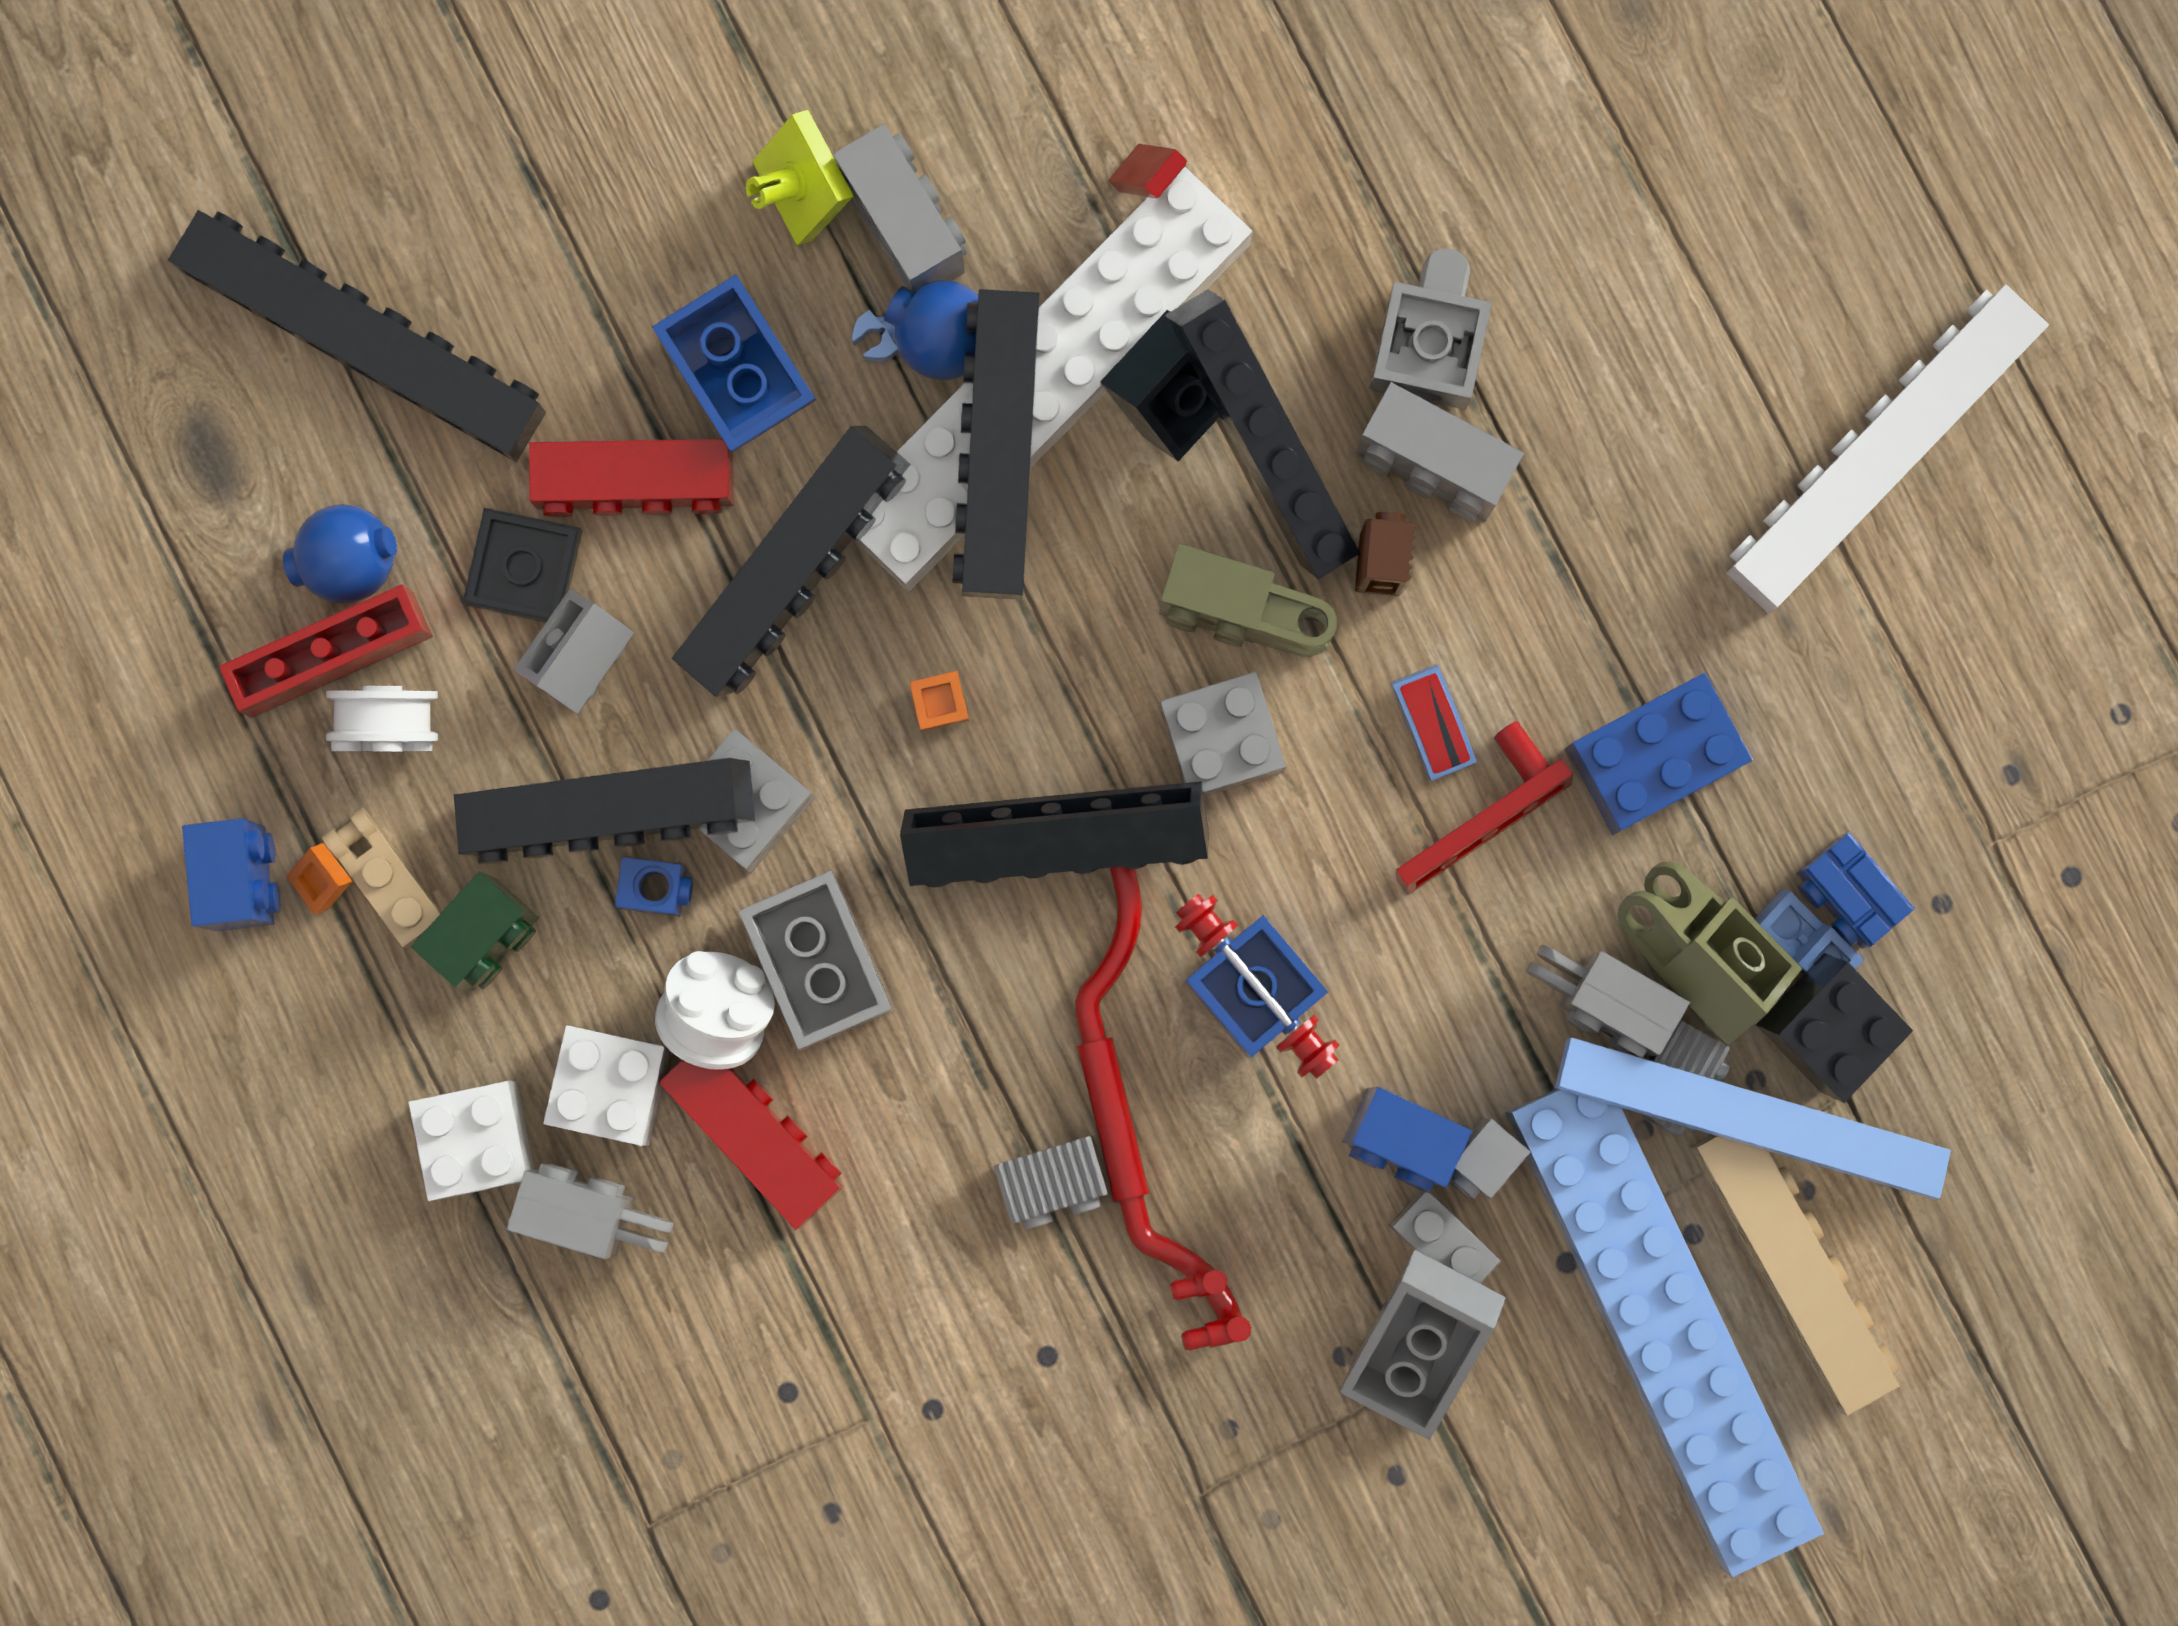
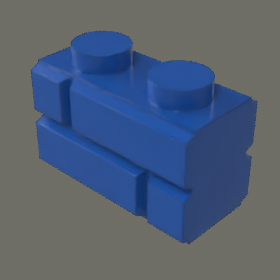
[1797,832,1915,949]

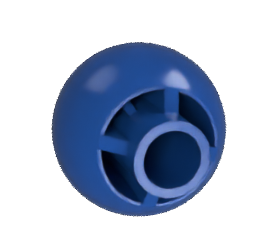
[884,280,978,380]
[283,504,397,604]

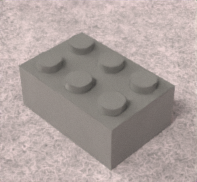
[833,124,968,292]
[1355,382,1524,522]
[739,871,894,1051]
[1339,1250,1506,1440]

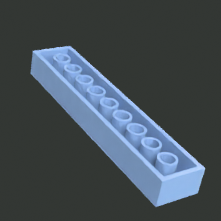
[1505,1089,1824,1577]

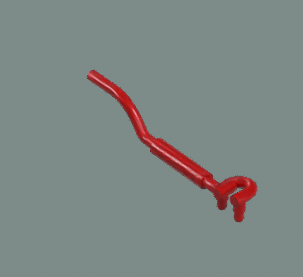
[1075,867,1251,1351]

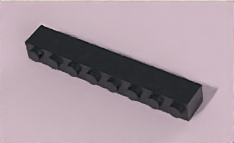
[168,210,546,463]

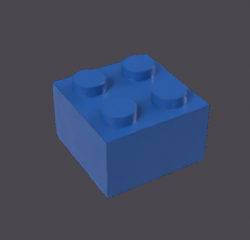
[182,818,280,931]

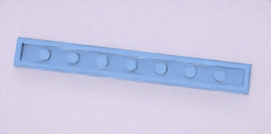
[1555,1037,1951,1200]

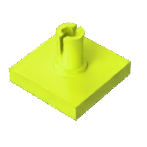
[745,110,854,246]

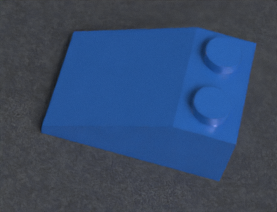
[652,275,816,453]

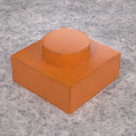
[909,671,969,732]
[286,843,353,915]

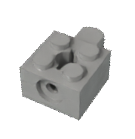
[1369,249,1492,410]
[1526,945,1690,1058]
[506,1163,674,1259]

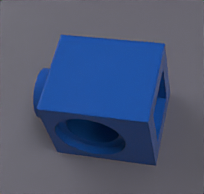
[615,857,693,917]

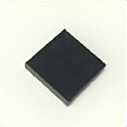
[462,508,583,623]

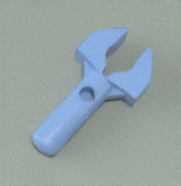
[852,310,899,362]

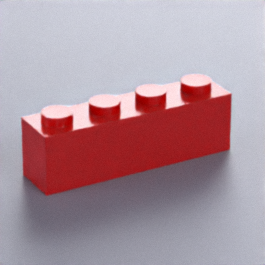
[529,439,733,517]
[219,584,433,718]
[658,1060,843,1230]

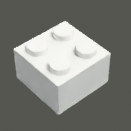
[543,1025,671,1146]
[409,1081,535,1201]

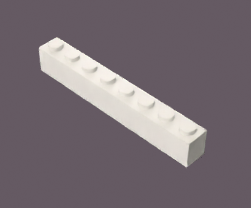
[1726,284,2049,614]

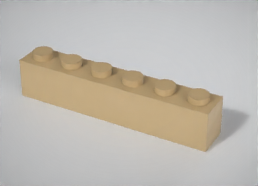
[1689,1135,1900,1416]

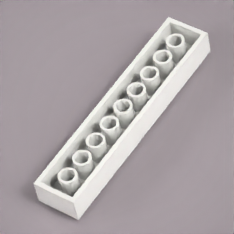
[856,167,1253,592]

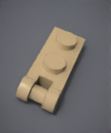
[322,807,442,948]

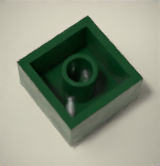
[411,871,539,991]

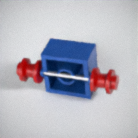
[1175,893,1340,1079]

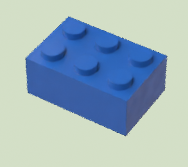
[1565,673,1753,835]
[1342,1087,1472,1192]

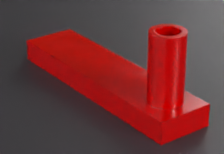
[1396,721,1573,895]

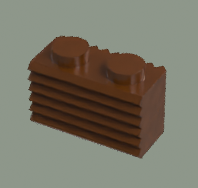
[1355,512,1416,596]

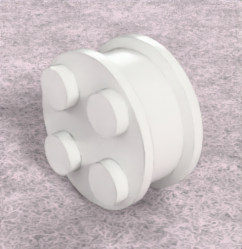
[326,686,438,751]
[655,951,775,1069]

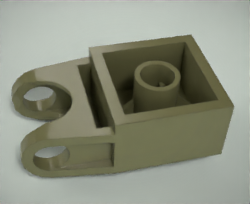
[1159,543,1337,657]
[1617,861,1802,1045]

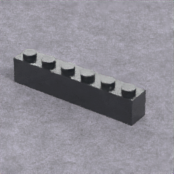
[952,289,1039,600]
[1165,289,1361,580]
[671,426,911,697]
[454,758,755,864]
[900,781,1209,888]

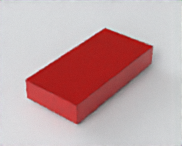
[1108,144,1188,199]

